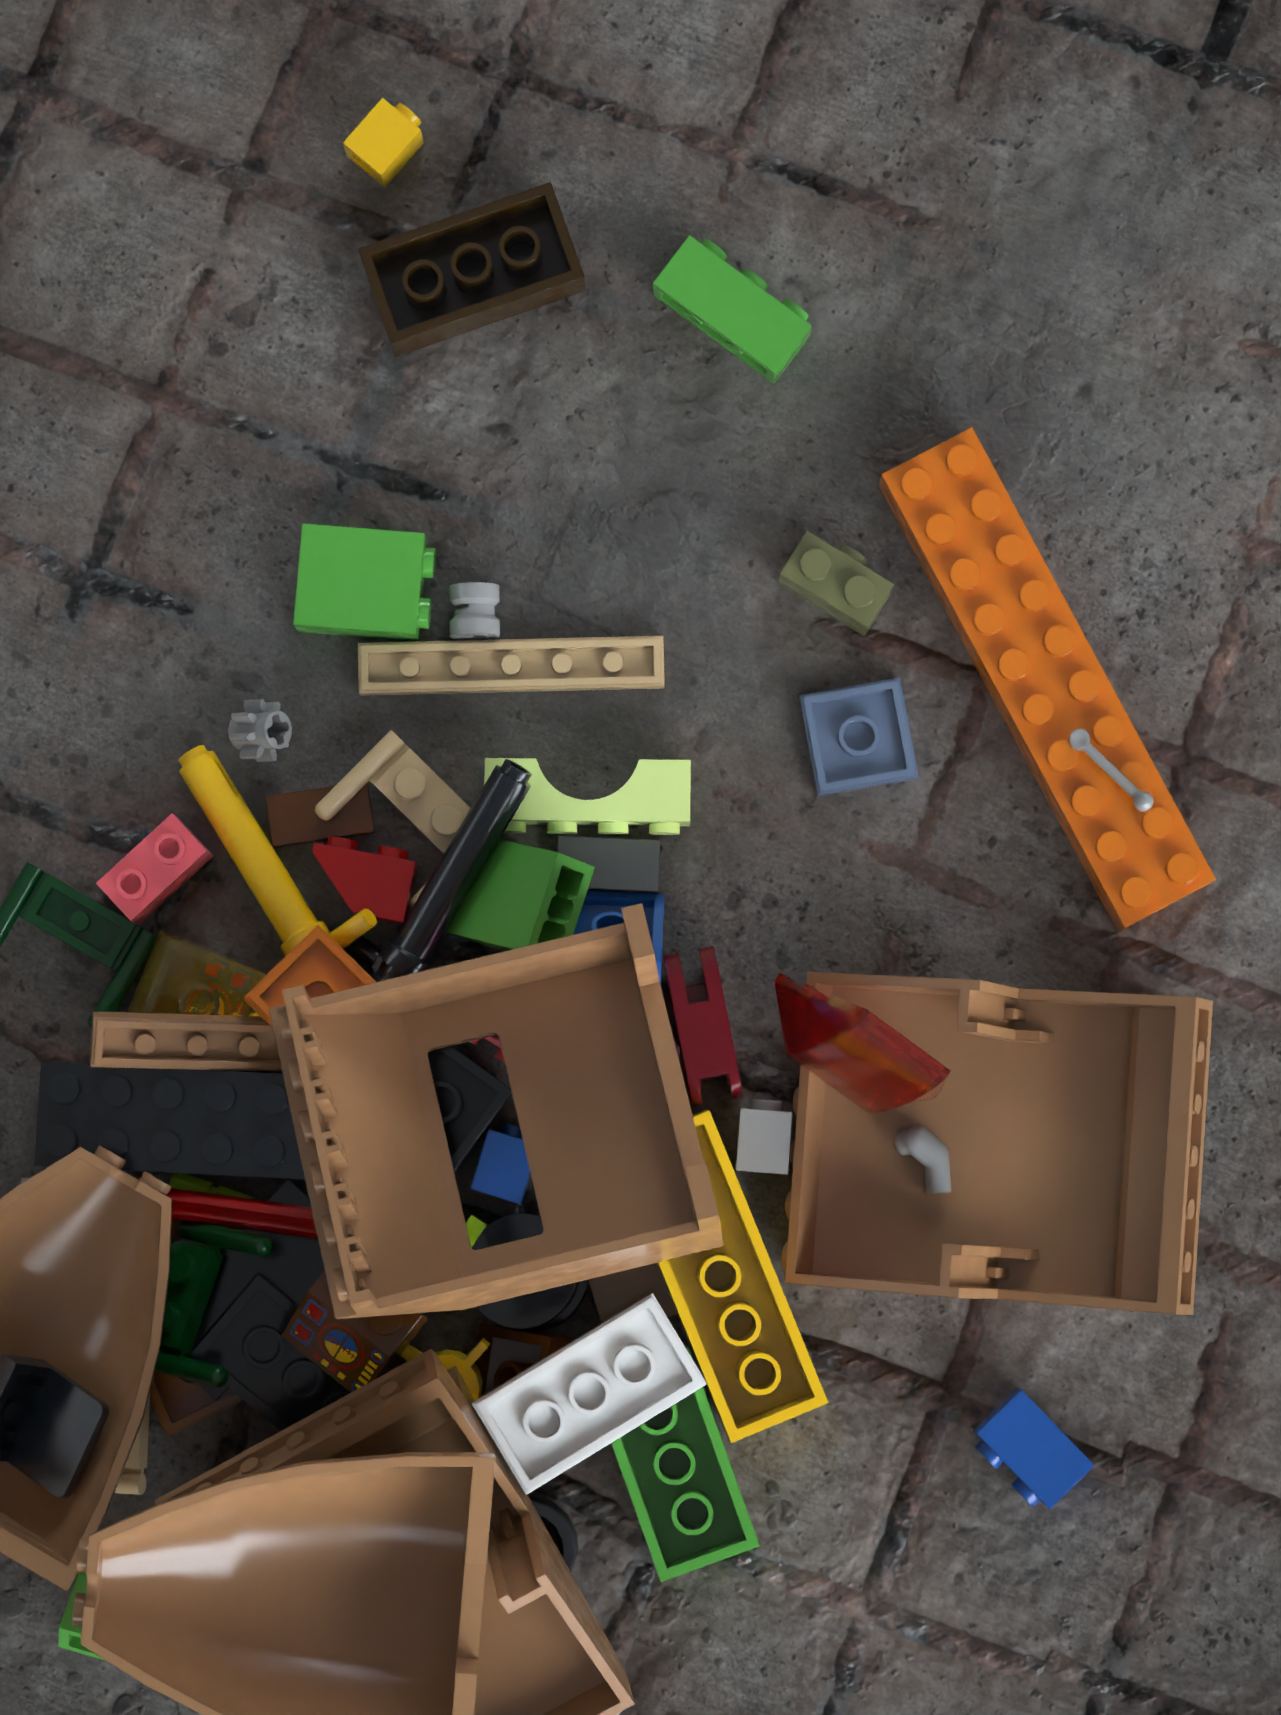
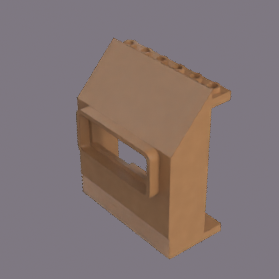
[269,903,724,1319]

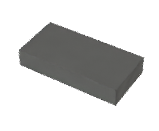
[557,836,660,893]

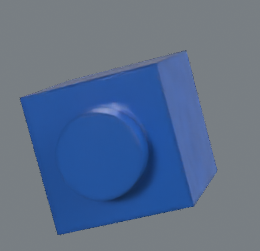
[470,1123,531,1204]

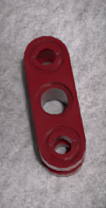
[663,946,743,1107]

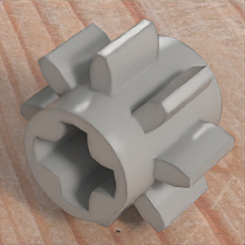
[228,699,292,762]

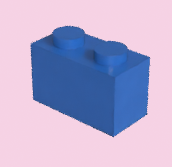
[973,1387,1095,1509]

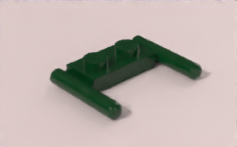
[0,862,160,1028]
[155,1220,273,1387]

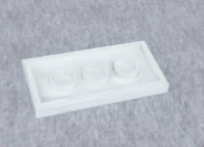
[472,1293,707,1495]

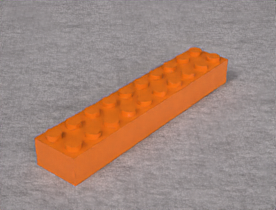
[878,427,1216,932]

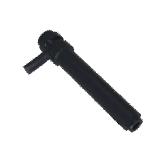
[337,759,532,982]

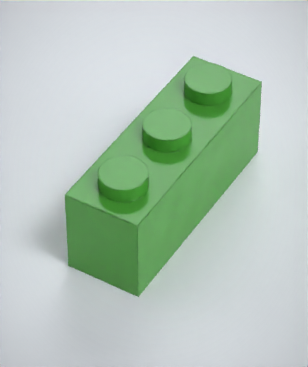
[653,235,812,384]

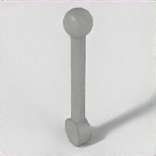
[1069,729,1154,811]

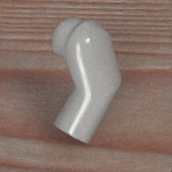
[895,1125,951,1194]

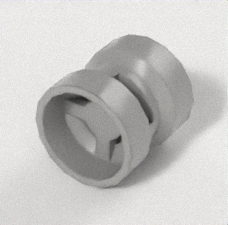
[449,582,500,640]

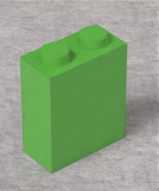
[293,523,436,641]
[448,839,595,951]

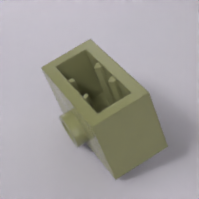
[778,531,895,636]

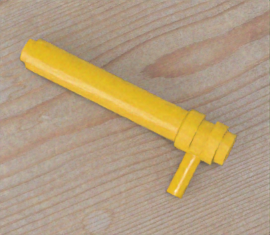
[178,745,377,956]

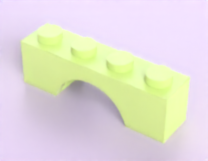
[484,758,691,835]

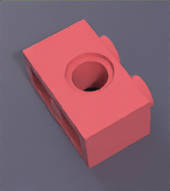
[96,813,214,925]

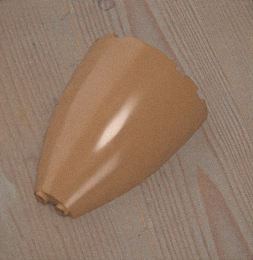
[0,1145,172,1591]
[72,1452,496,1715]

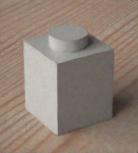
[735,1099,792,1175]

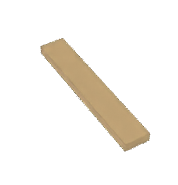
[358,636,665,696]

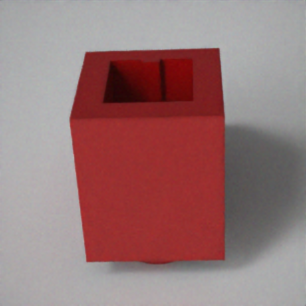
[312,836,419,925]

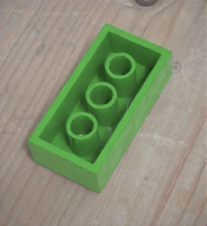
[611,1344,760,1582]

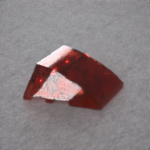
[774,973,951,1113]

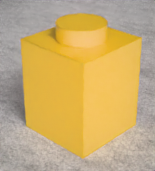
[343,97,424,188]

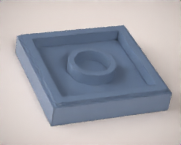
[799,677,919,797]

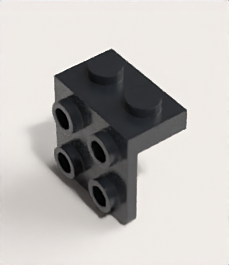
[0,1354,109,1498]

